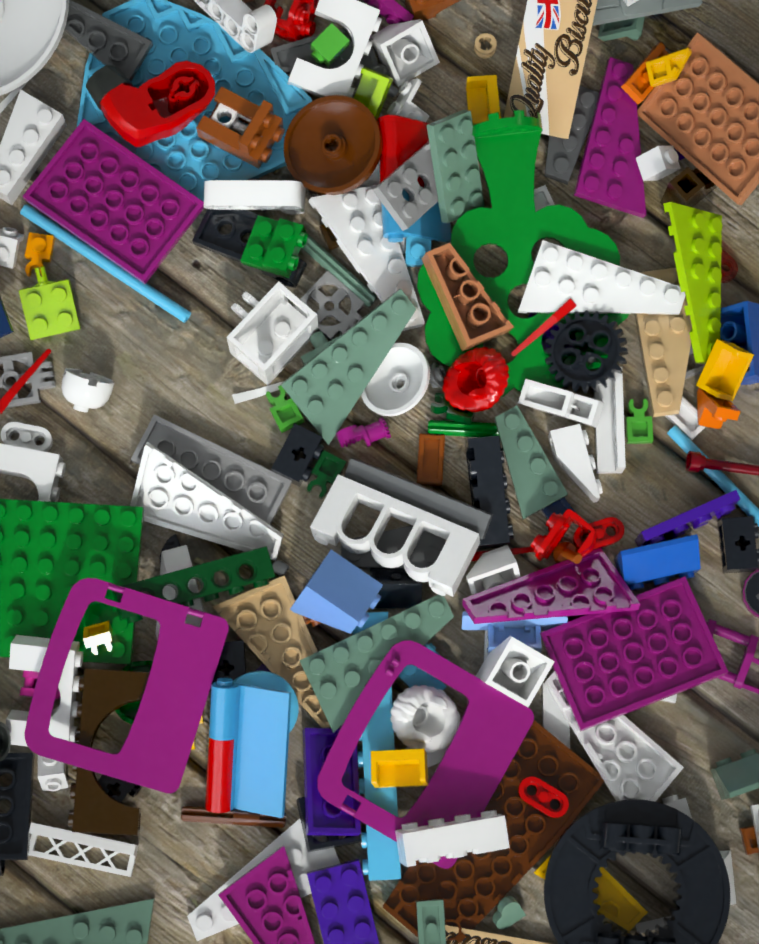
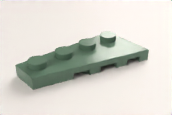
[494,405,568,520]

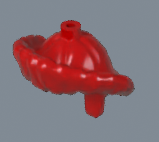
[442,347,509,412]

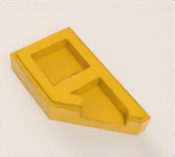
[645,48,692,87]

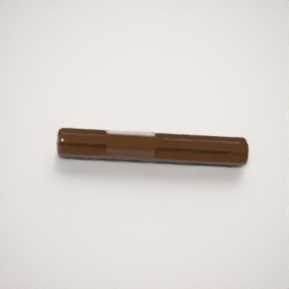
[181,806,286,828]

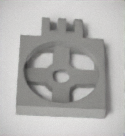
[293,270,365,341]
[0,352,56,409]

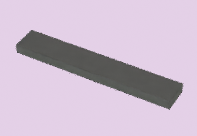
[344,458,493,539]

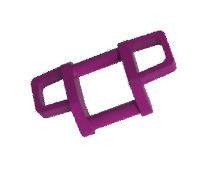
[707,619,759,694]

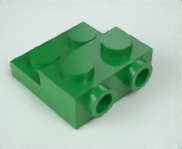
[240,215,308,278]

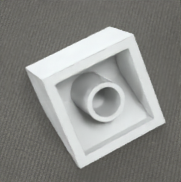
[476,636,555,707]

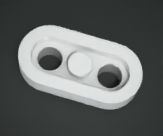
[1,422,53,452]

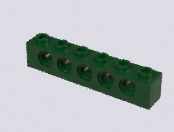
[112,546,275,624]

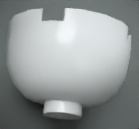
[61,368,114,412]

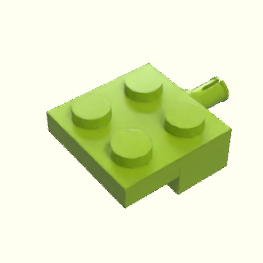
[18,266,81,340]

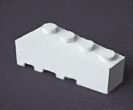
[0,90,67,205]
[395,810,510,867]

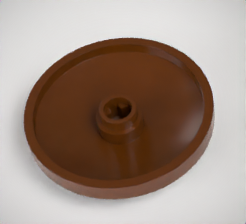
[283,95,383,195]

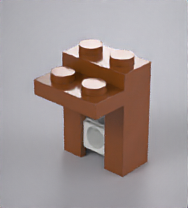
[196,86,285,169]

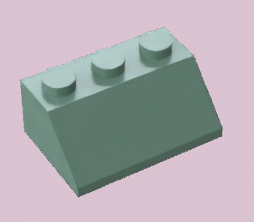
[710,749,759,800]

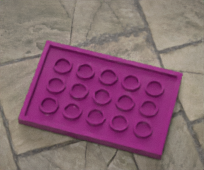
[22,119,204,284]
[540,577,728,732]

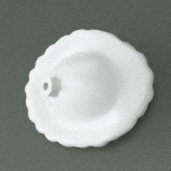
[390,685,461,753]

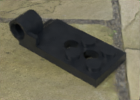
[192,209,307,288]
[0,753,35,876]

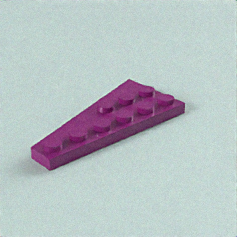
[573,57,646,218]
[462,547,640,624]
[218,845,315,944]

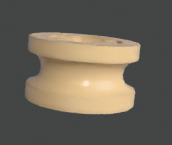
[474,33,497,59]

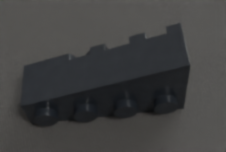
[465,436,514,550]

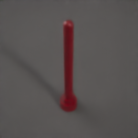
[685,451,759,476]

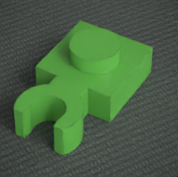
[266,385,304,433]
[625,399,653,444]

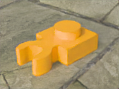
[25,232,55,277]

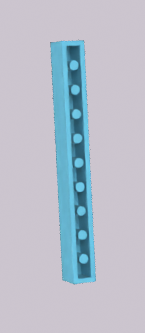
[352,612,401,881]

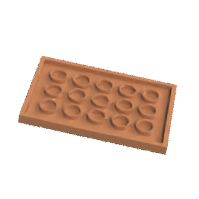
[637,32,759,205]

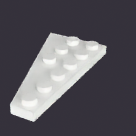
[308,184,425,331]
[518,240,686,315]
[130,442,284,561]
[544,671,684,802]
[187,819,340,941]

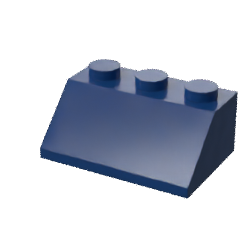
[720,301,759,385]
[614,534,701,591]

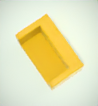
[466,75,501,126]
[696,339,754,401]
[371,749,428,788]

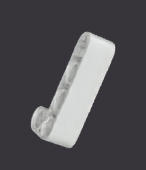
[194,0,277,53]
[204,180,305,214]

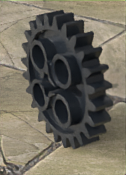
[544,310,628,393]

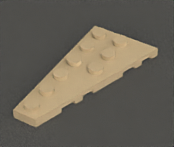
[635,268,692,417]
[213,576,330,728]

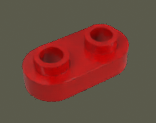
[573,517,624,550]
[518,776,569,818]

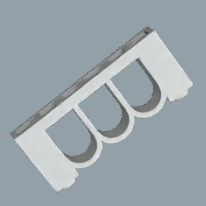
[310,474,480,597]

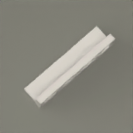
[594,367,626,474]
[28,822,139,877]

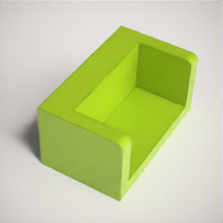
[354,67,393,119]

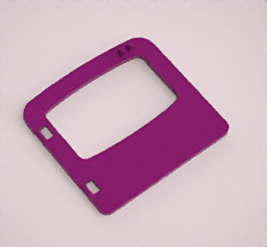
[24,578,229,794]
[317,640,534,869]

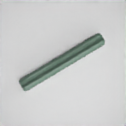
[302,235,377,307]

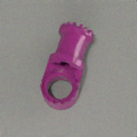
[336,416,391,447]

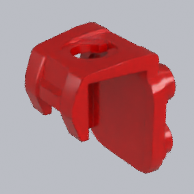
[264,0,319,43]
[530,509,598,561]

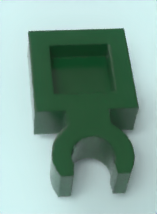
[431,393,476,425]
[307,450,346,499]

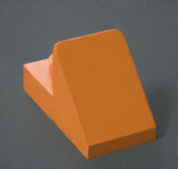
[697,388,741,429]

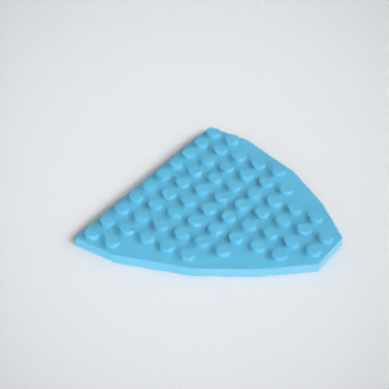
[77,0,312,202]

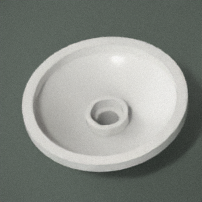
[361,343,430,416]

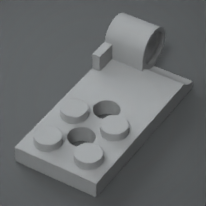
[373,141,438,231]

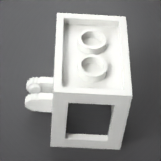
[226,281,319,386]

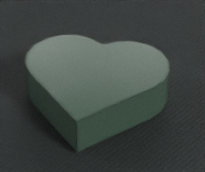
[492,896,526,930]

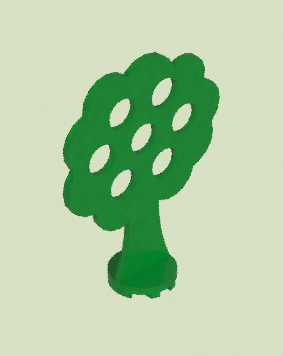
[417,110,629,398]

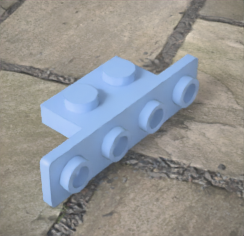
[462,611,568,653]

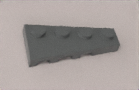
[64,0,153,81]
[270,27,378,74]
[544,86,599,185]
[341,525,445,569]

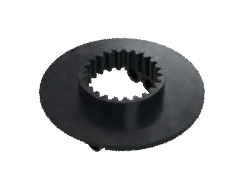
[544,799,730,944]

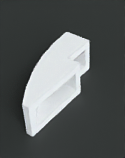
[518,379,604,428]

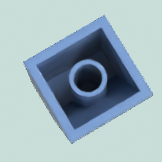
[290,550,383,634]

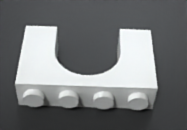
[287,0,382,98]
[0,443,66,502]
[6,635,83,746]

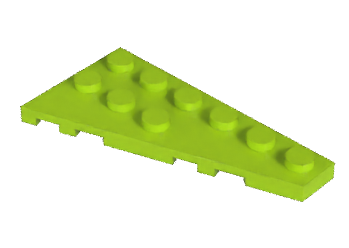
[663,202,722,364]

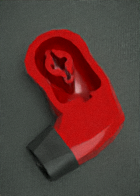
[86,61,215,147]

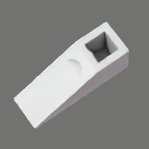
[548,424,603,503]

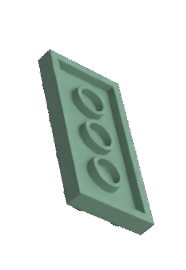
[427,110,485,223]

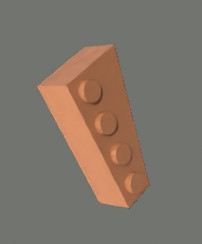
[422,243,514,352]

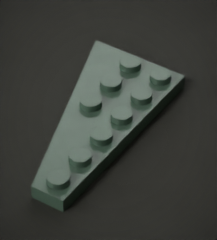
[280,289,416,445]
[300,594,454,733]
[0,898,155,944]

